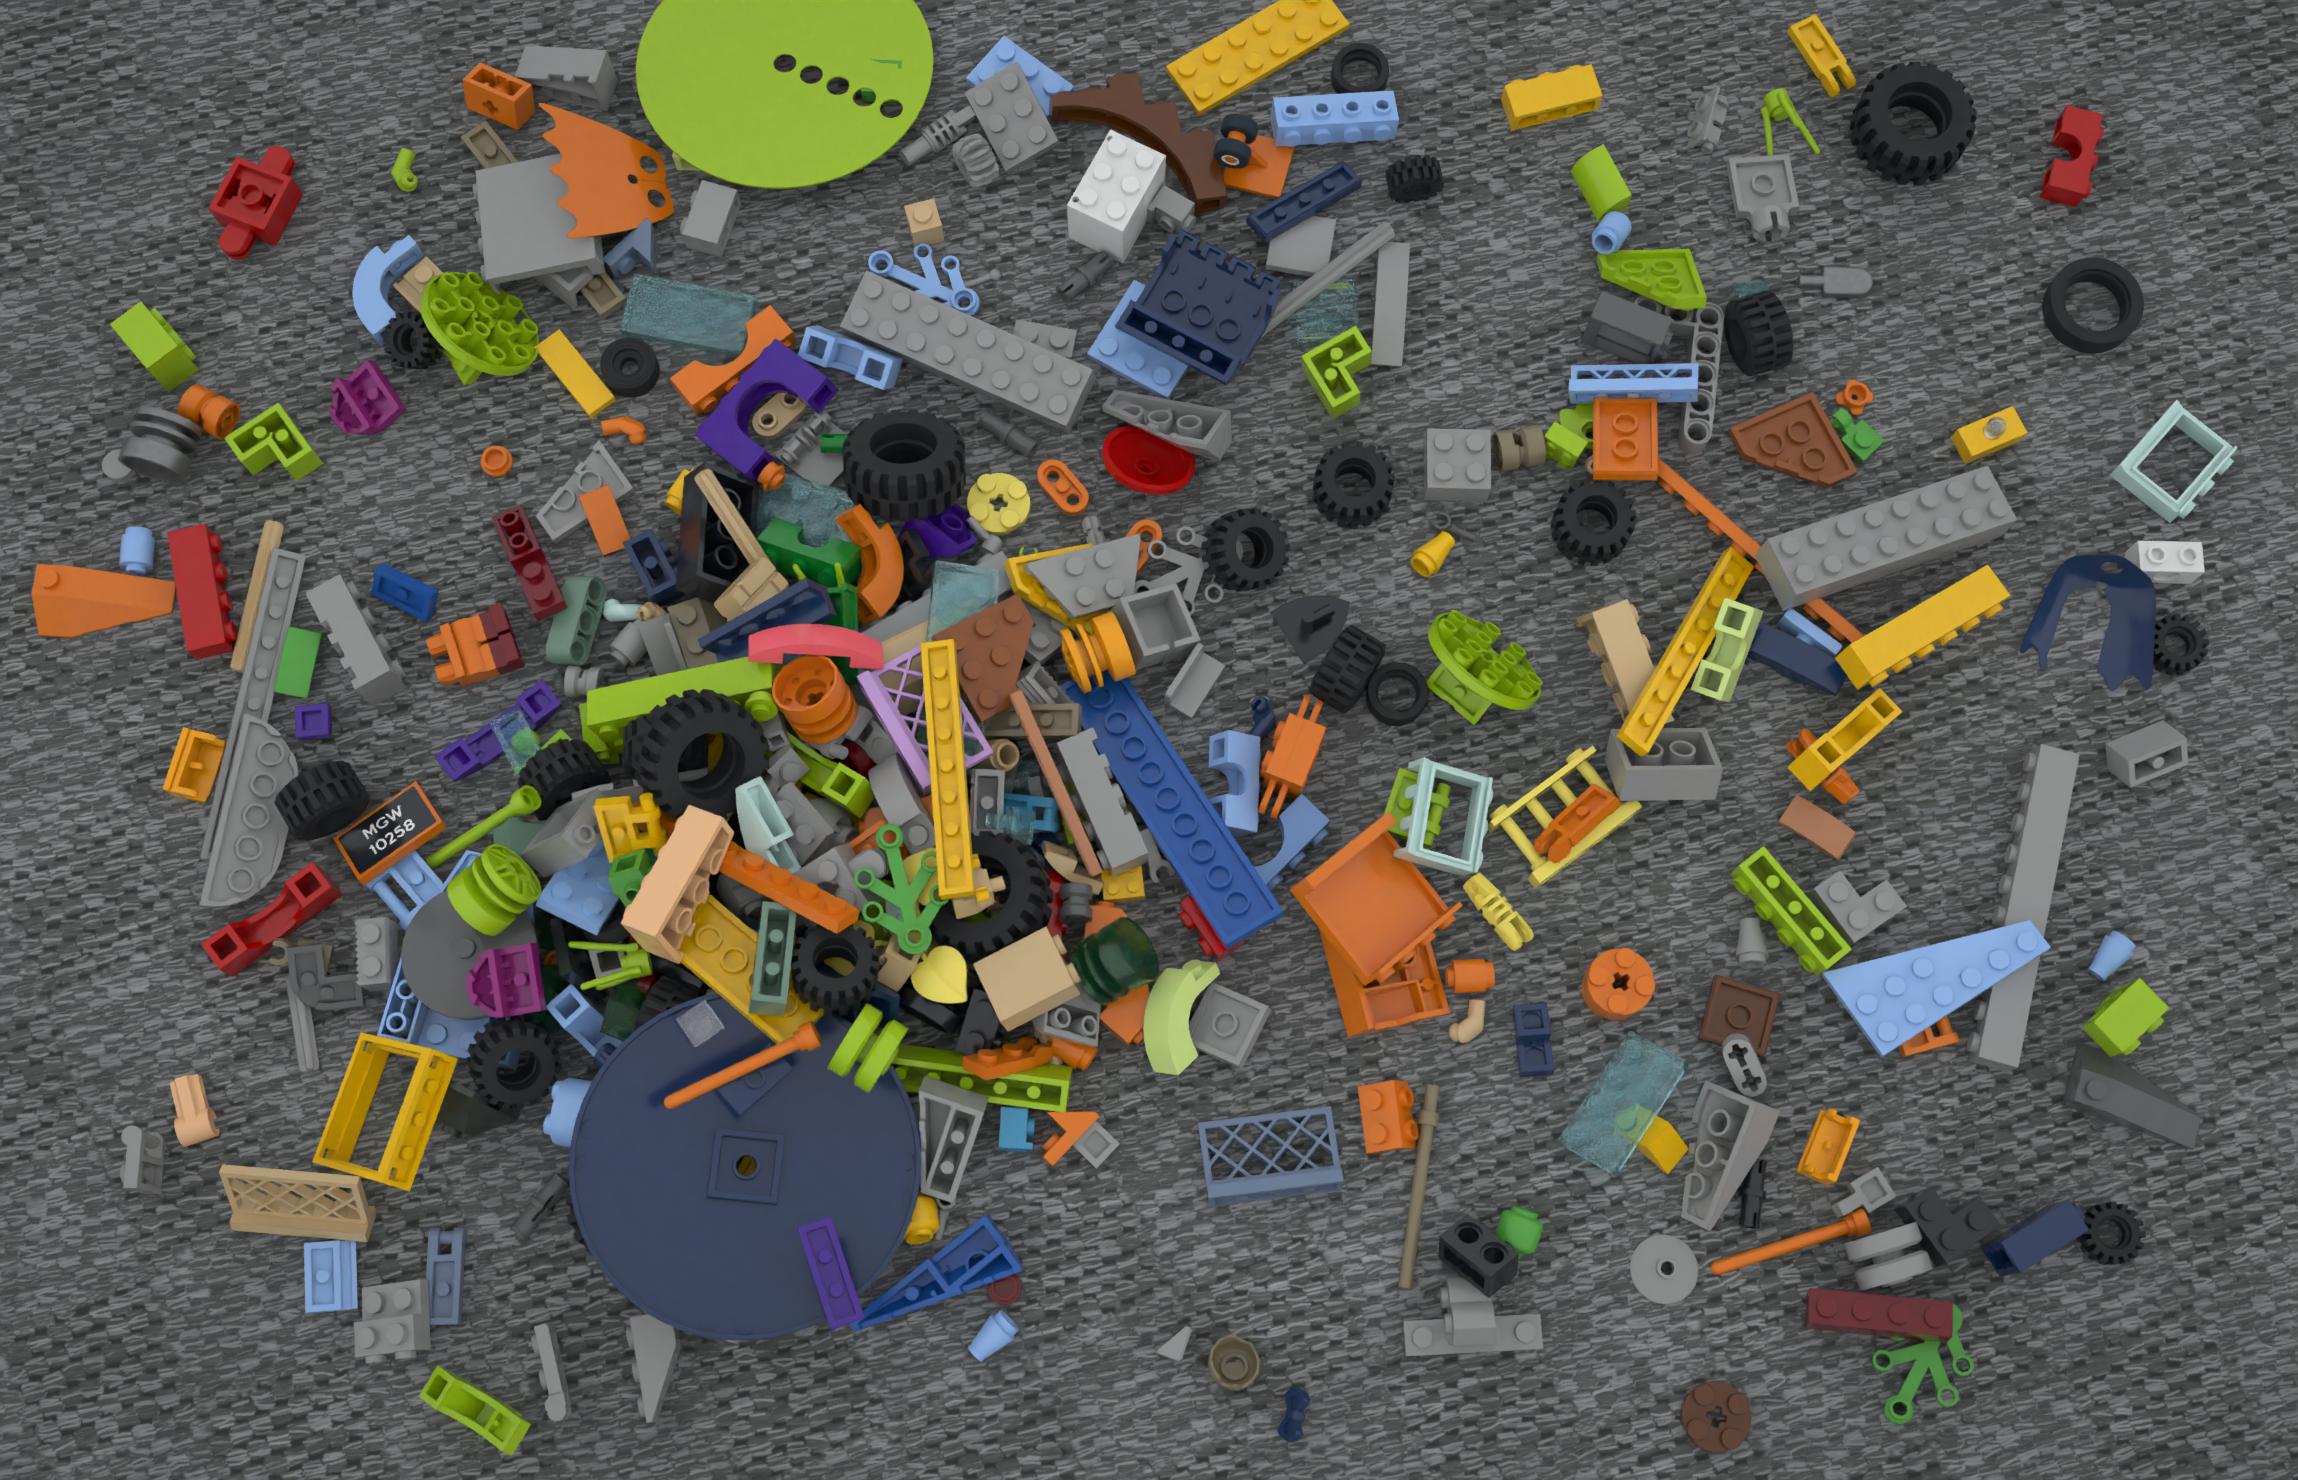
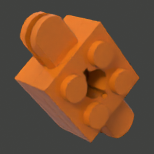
[1258,695,1326,819]

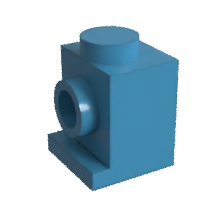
[998,1105,1035,1153]

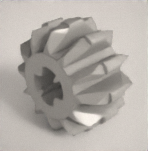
[953,133,999,188]

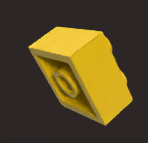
[1101,865,1145,903]

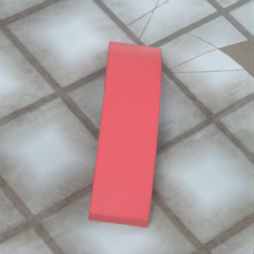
[748,624,884,669]

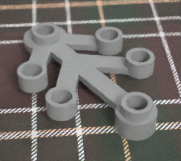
[1134,526,1243,615]

